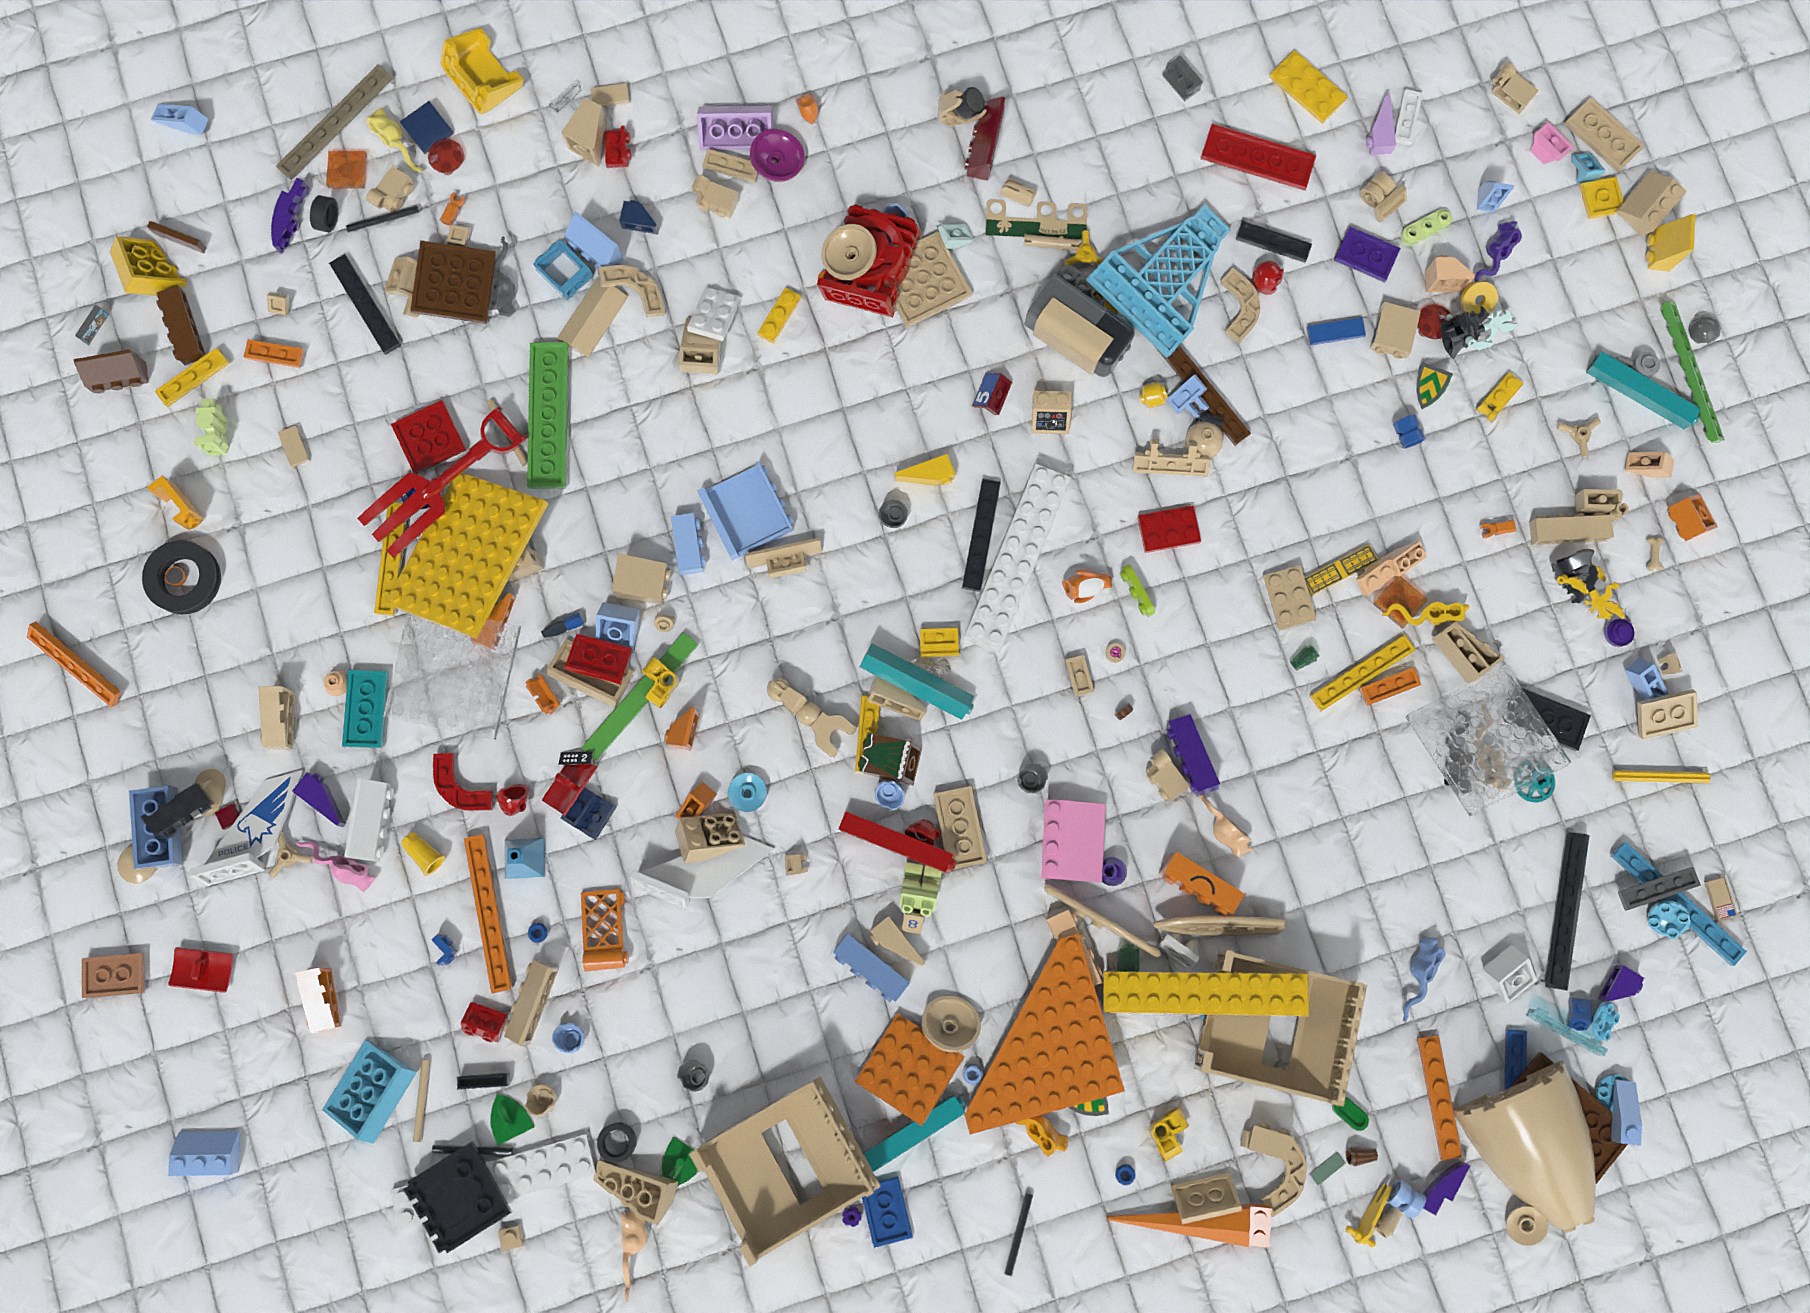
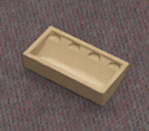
[547,639,634,708]

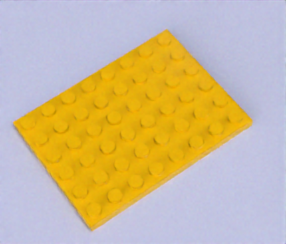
[385,473,548,639]

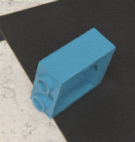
[533,240,594,301]

